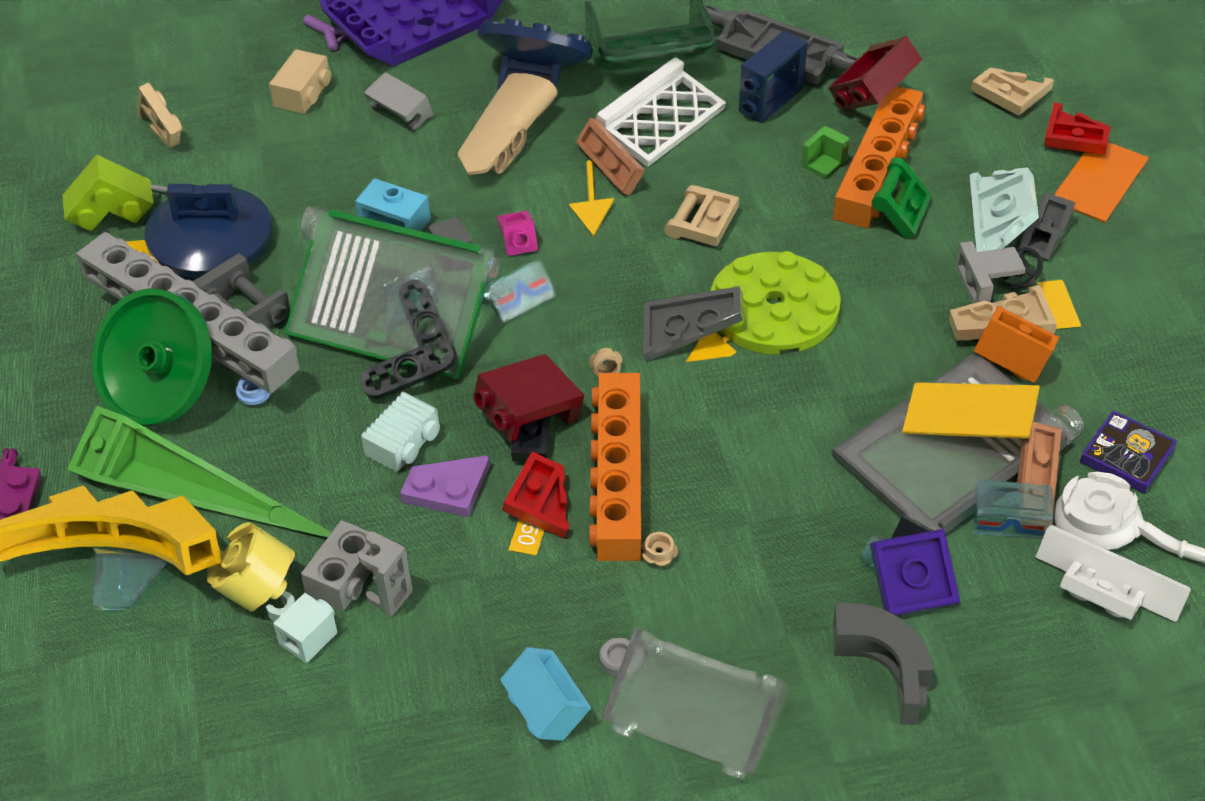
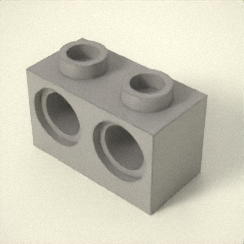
[301,520,373,612]

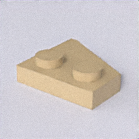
[971,67,1054,116]
[137,83,182,148]

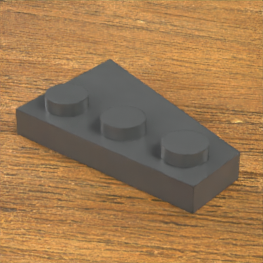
[643,286,743,362]

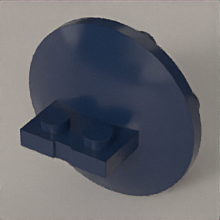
[477,19,593,100]
[145,184,273,279]

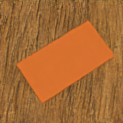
[1054,142,1149,223]

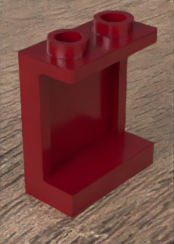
[473,354,584,442]

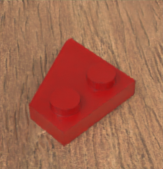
[1044,102,1111,154]

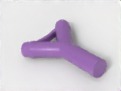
[303,15,349,52]

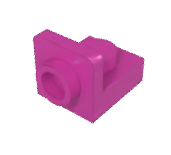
[497,210,538,256]

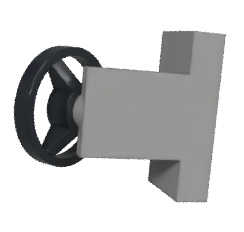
[955,241,1043,303]

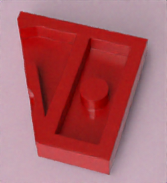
[502,452,569,539]

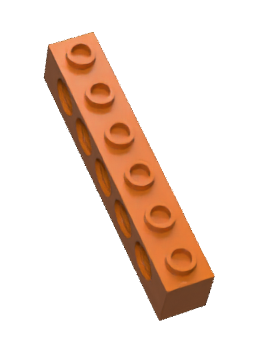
[833,86,926,229]
[590,373,641,561]

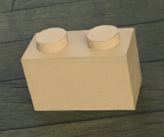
[269,49,331,114]

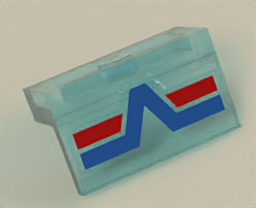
[483,260,557,323]
[972,479,1053,540]

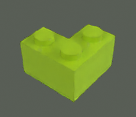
[62,154,153,232]

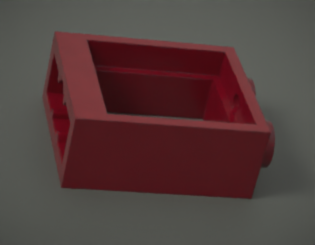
[828,36,923,111]

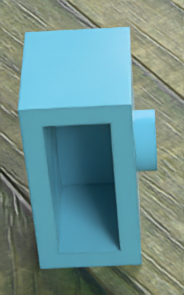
[355,178,431,231]
[500,647,591,741]

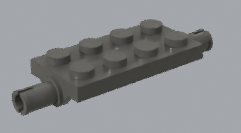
[701,4,859,85]

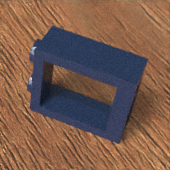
[739,30,808,123]

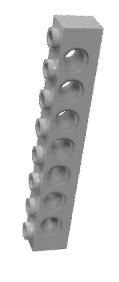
[76,232,299,394]

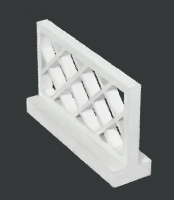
[596,57,726,167]

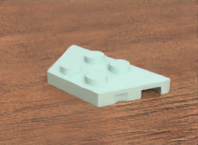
[970,167,1039,252]

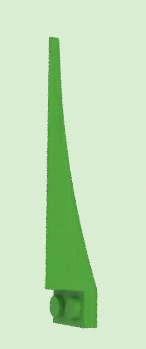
[67,406,332,538]

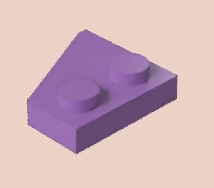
[400,456,490,517]

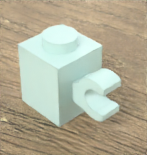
[266,591,338,663]

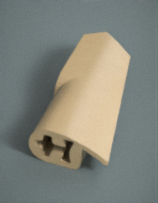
[457,73,558,175]

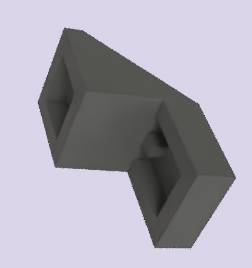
[1019,192,1076,260]

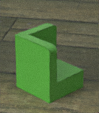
[802,126,850,179]

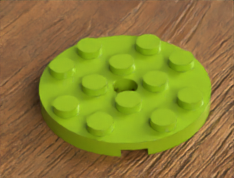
[710,251,841,355]

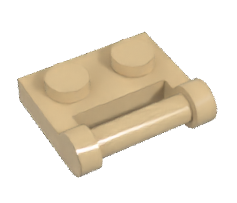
[664,185,739,247]

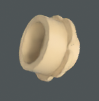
[589,348,622,377]
[642,532,678,566]

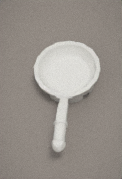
[1053,472,1205,564]

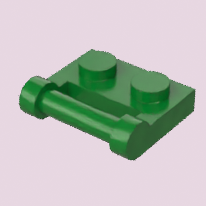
[871,157,932,239]

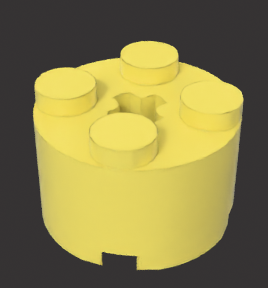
[207,522,295,612]

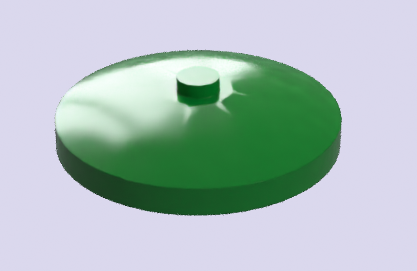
[92,288,212,426]

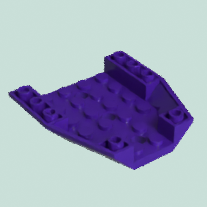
[319,0,503,66]

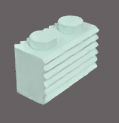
[361,392,440,473]

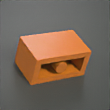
[974,306,1060,383]

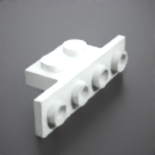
[1036,525,1191,622]

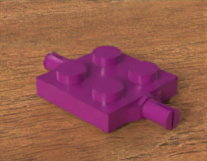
[0,448,42,520]

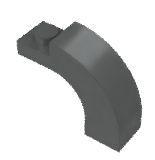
[832,602,934,725]

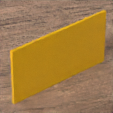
[902,383,1040,438]

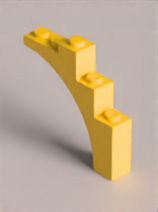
[0,485,222,575]

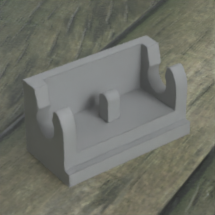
[364,72,434,130]
[357,531,413,618]

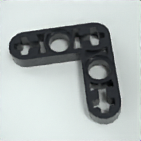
[360,279,456,399]

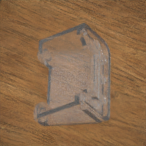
[602,628,790,780]

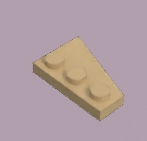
[949,285,1057,341]

